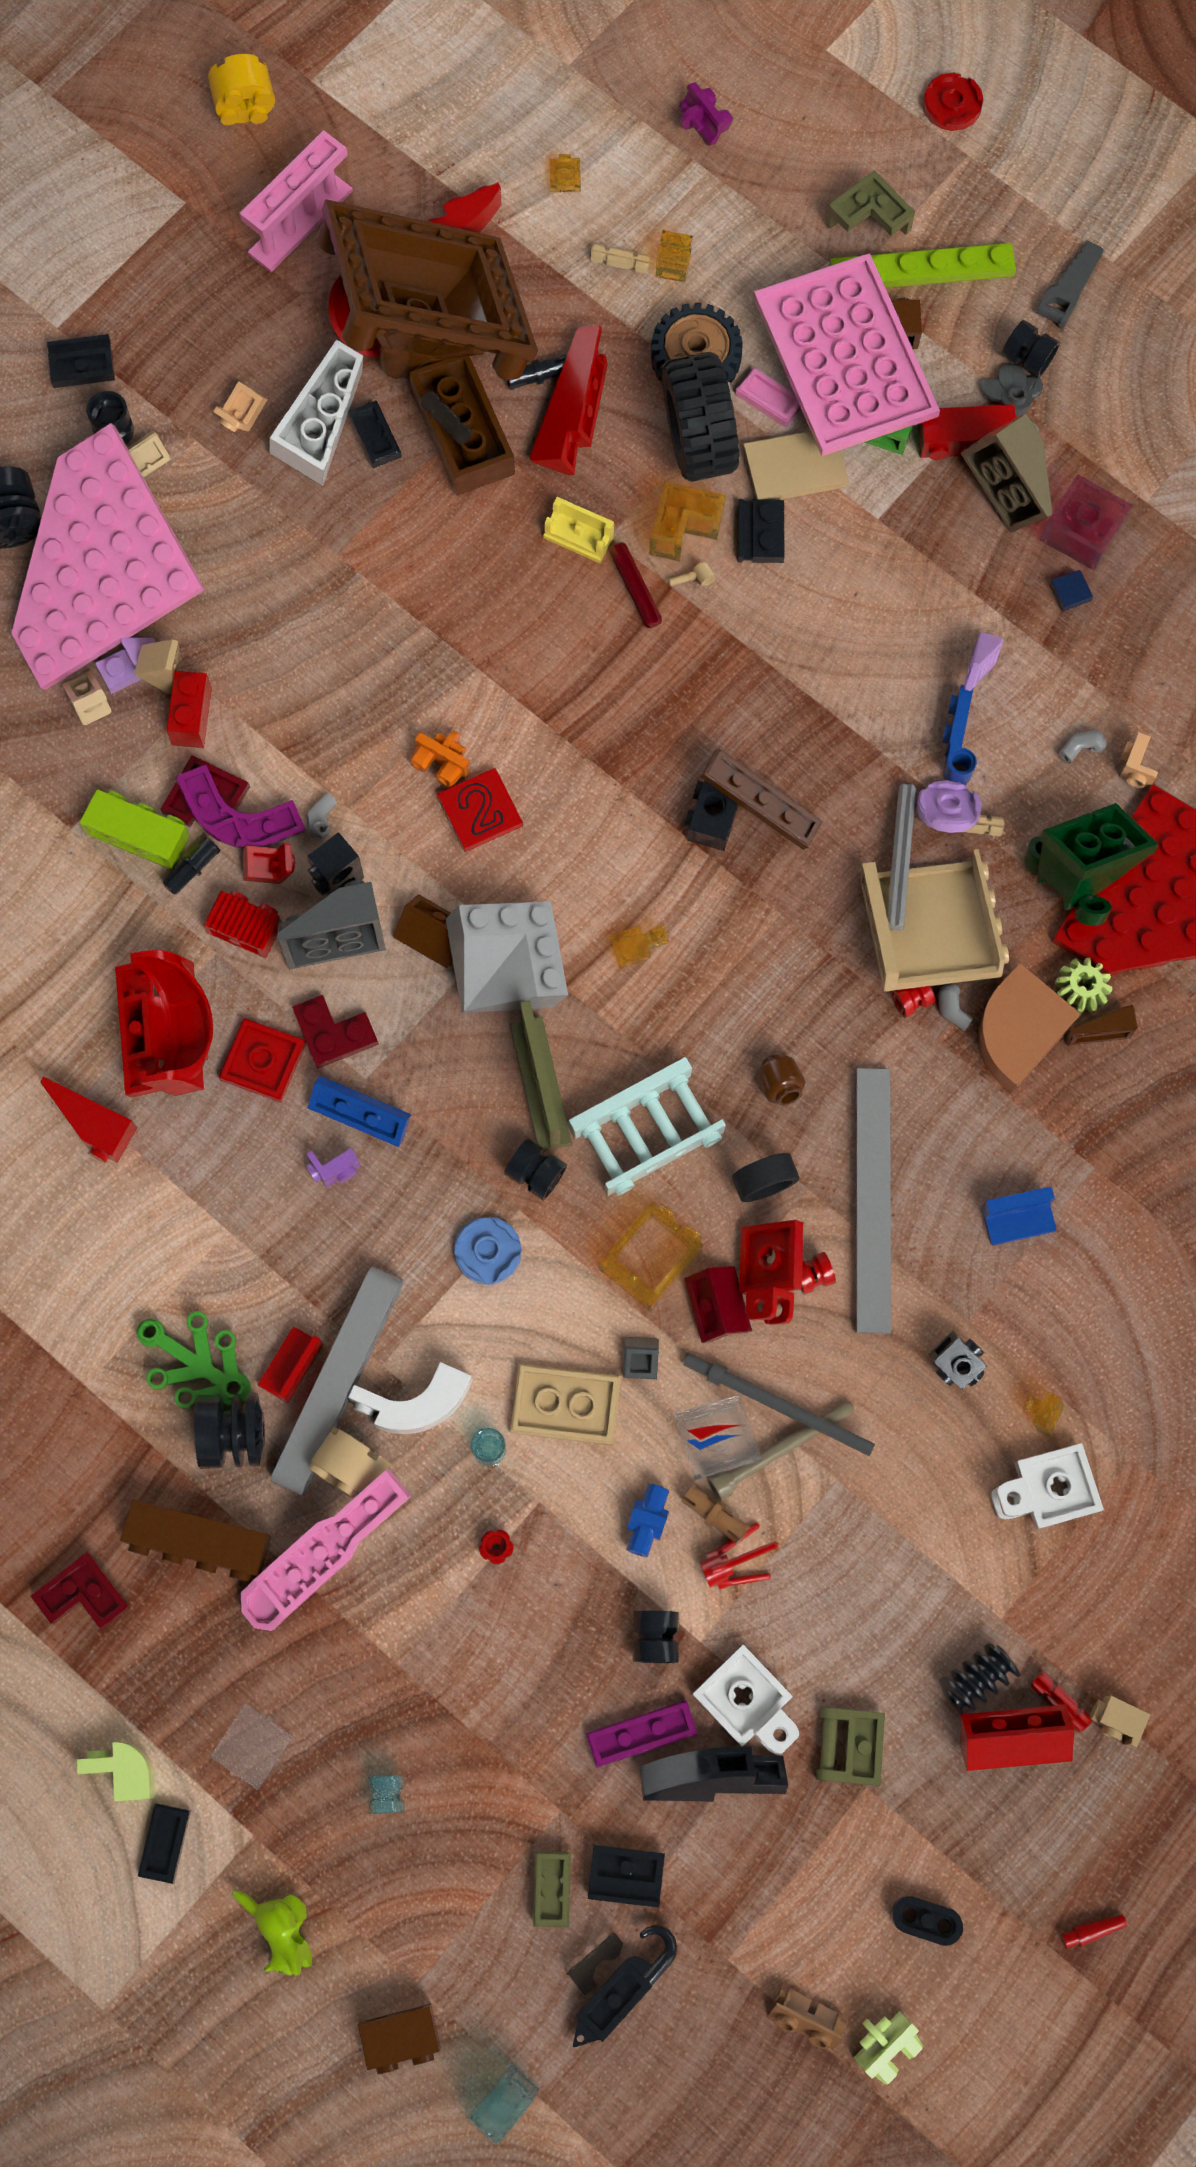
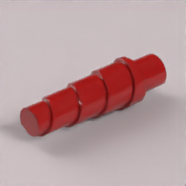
[1061,1914,1127,1949]

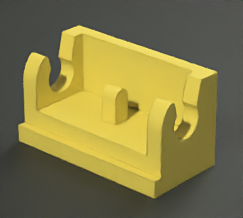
[543,497,614,563]

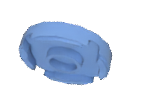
[454,1217,522,1285]

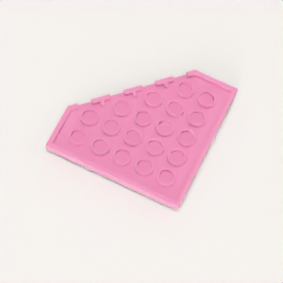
[11,423,205,690]

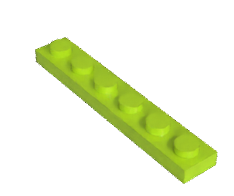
[829,243,1016,288]

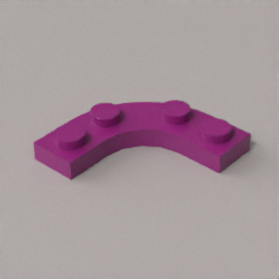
[175,765,306,849]

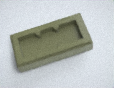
[533,1851,571,1927]

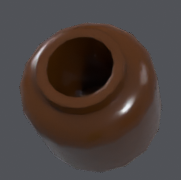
[756,1055,806,1106]

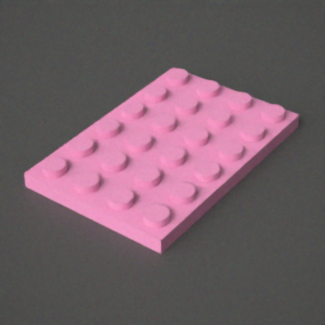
[753,253,940,456]

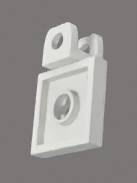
[990,1443,1104,1530]
[693,1644,799,1755]

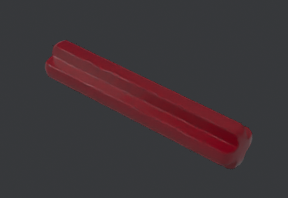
[610,542,662,629]

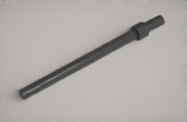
[684,1353,875,1456]

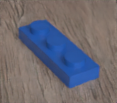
[307,1076,411,1147]

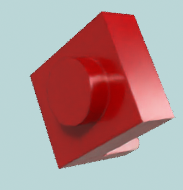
[242,843,295,884]

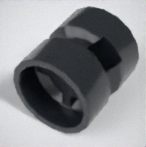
[1001,320,1060,378]
[86,391,134,445]
[504,1138,567,1201]
[633,1611,679,1663]

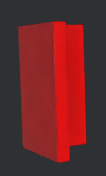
[258,1326,323,1404]

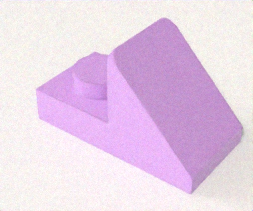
[95,638,156,694]

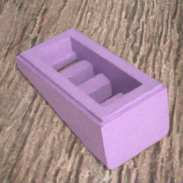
[964,632,1003,691]

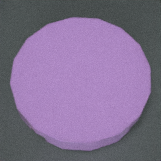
[916,780,982,833]

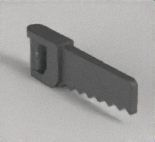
[1036,240,1103,329]

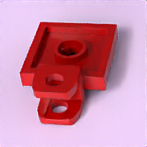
[739,1220,804,1325]

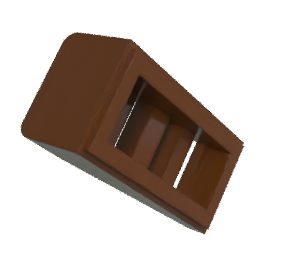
[1065,1005,1138,1046]

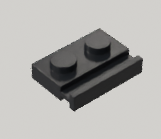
[47,334,115,388]
[738,499,785,563]
[587,1845,665,1908]

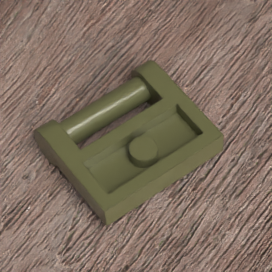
[815,1707,885,1786]

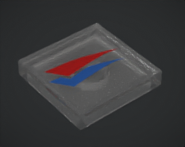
[674,1395,761,1480]

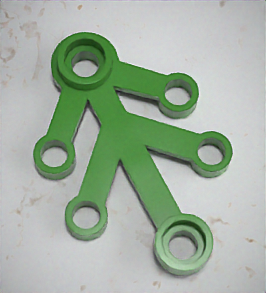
[136,1311,252,1409]

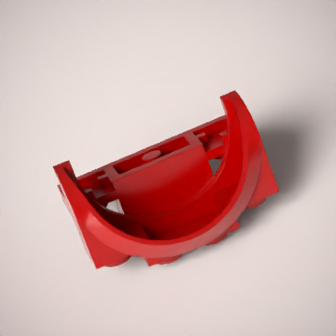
[115,950,213,1098]

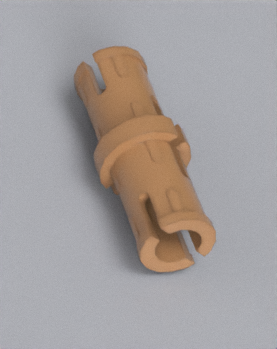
[681,1484,750,1544]

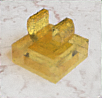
[549,154,581,192]
[1023,1392,1065,1437]

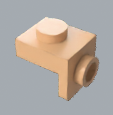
[213,381,268,432]
[1119,732,1158,788]

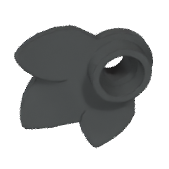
[980,363,1043,416]

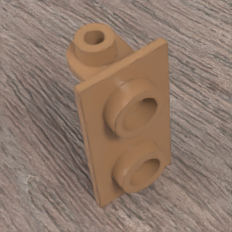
[768,1988,847,2050]

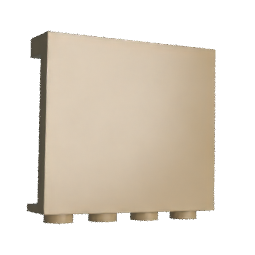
[860,849,1009,992]

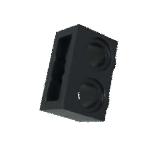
[307,832,364,896]

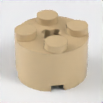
[308,1426,391,1499]

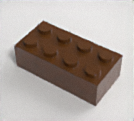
[409,356,515,496]

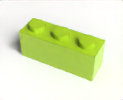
[80,789,190,871]

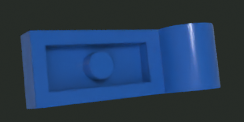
[942,684,977,785]

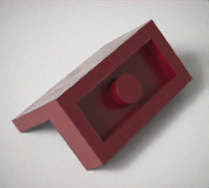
[684,1266,752,1343]

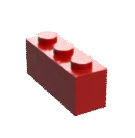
[917,404,1016,460]
[960,1705,1074,1771]

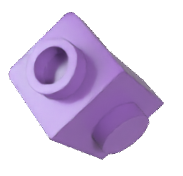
[305,1148,361,1188]

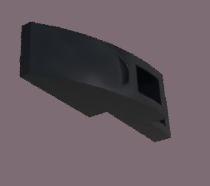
[640,1747,788,1802]

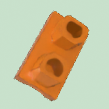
[410,730,470,788]

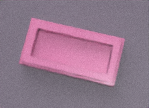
[736,367,801,428]

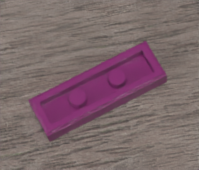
[586,1700,698,1768]

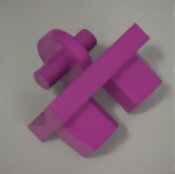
[679,82,733,146]

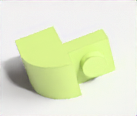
[77,1742,155,1801]

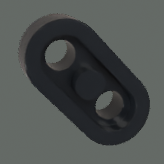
[891,1896,963,1946]

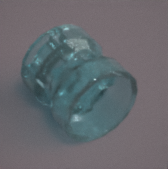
[471,1428,506,1466]
[368,1775,405,1814]

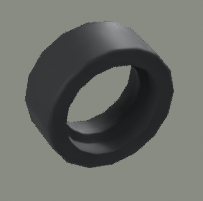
[732,1153,800,1202]

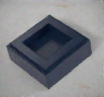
[1050,570,1093,612]

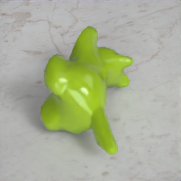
[232,1890,312,1976]

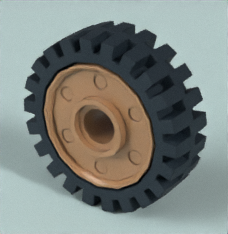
[651,303,743,383]

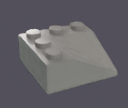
[446,901,568,1013]

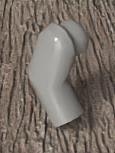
[1058,730,1107,763]
[306,792,338,840]
[938,983,974,1031]

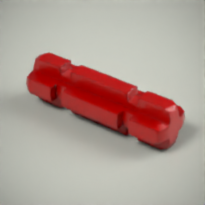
[1031,1672,1092,1733]

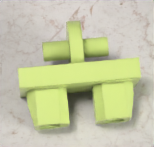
[853,2011,923,2085]

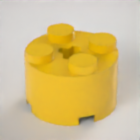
[208,54,275,126]

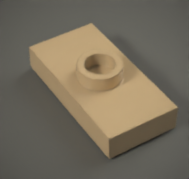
[127,431,171,478]

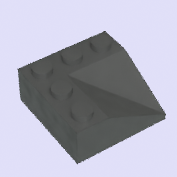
[277,880,386,970]

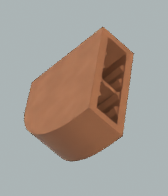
[978,963,1081,1094]

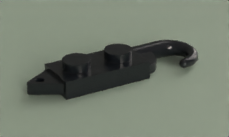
[573,1925,677,2047]

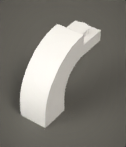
[348,1362,473,1434]

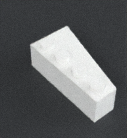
[270,340,363,486]

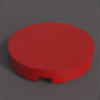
[922,72,984,131]

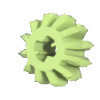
[1055,957,1112,1014]

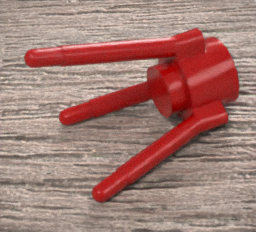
[700,1523,778,1590]

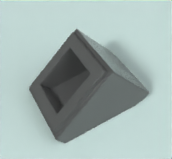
[623,1337,659,1380]

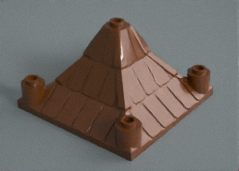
[317,199,538,380]

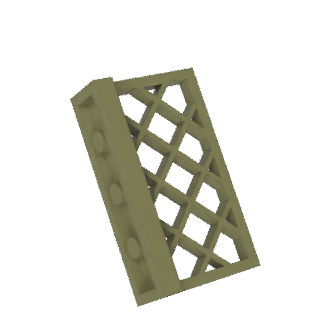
[510,1001,572,1152]

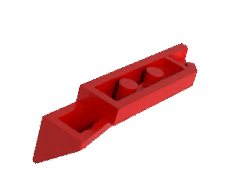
[530,325,608,475]

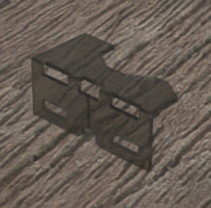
[566,1931,623,1996]

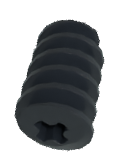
[940,1643,1021,1714]

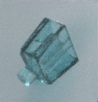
[466,2063,539,2145]

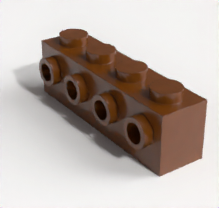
[120,1500,271,1582]

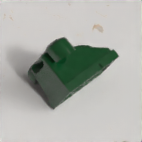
[1024,803,1158,926]

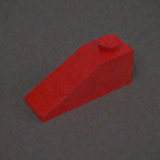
[40,1076,137,1163]

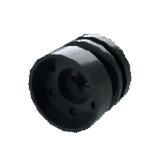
[0,466,42,549]
[194,1393,265,1469]

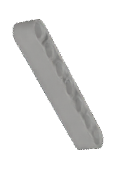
[271,1266,404,1496]

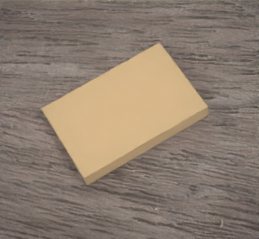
[743,431,849,500]
[510,1364,621,1446]

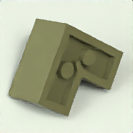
[825,170,915,236]

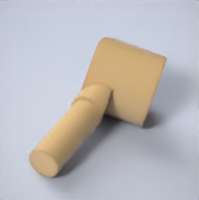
[669,562,715,587]

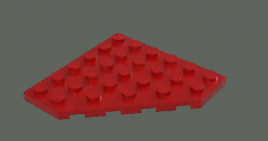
[1052,784,1196,976]

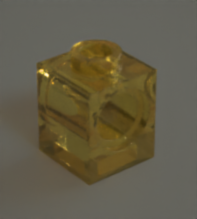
[656,230,693,282]

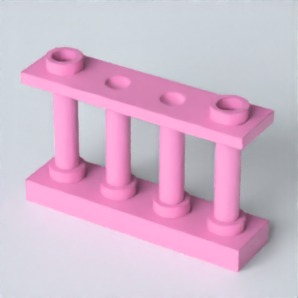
[239,130,353,273]

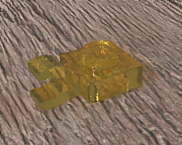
[609,925,669,969]

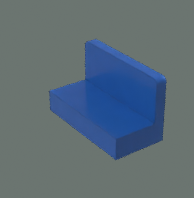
[981,1186,1057,1246]

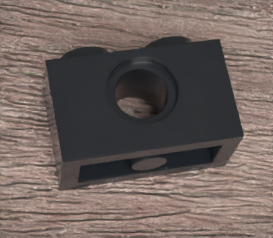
[684,780,739,851]

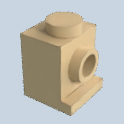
[1090,1696,1151,1748]

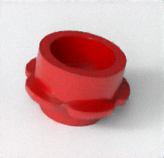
[479,1529,514,1564]

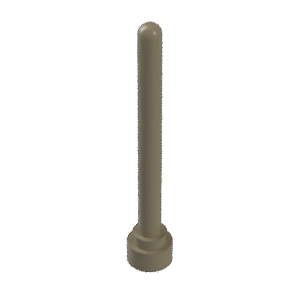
[707,1401,854,1501]

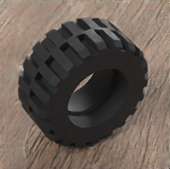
[662,352,740,482]

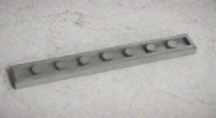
[856,1068,891,1335]

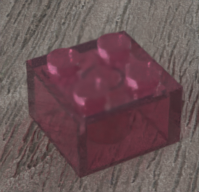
[1040,474,1133,571]

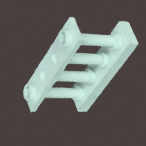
[569,1057,726,1196]

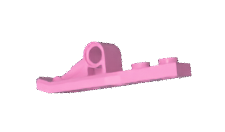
[241,1469,411,1631]

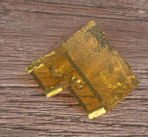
[649,481,726,562]

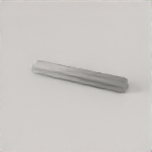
[887,784,916,931]

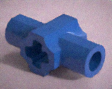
[626,1483,669,1558]

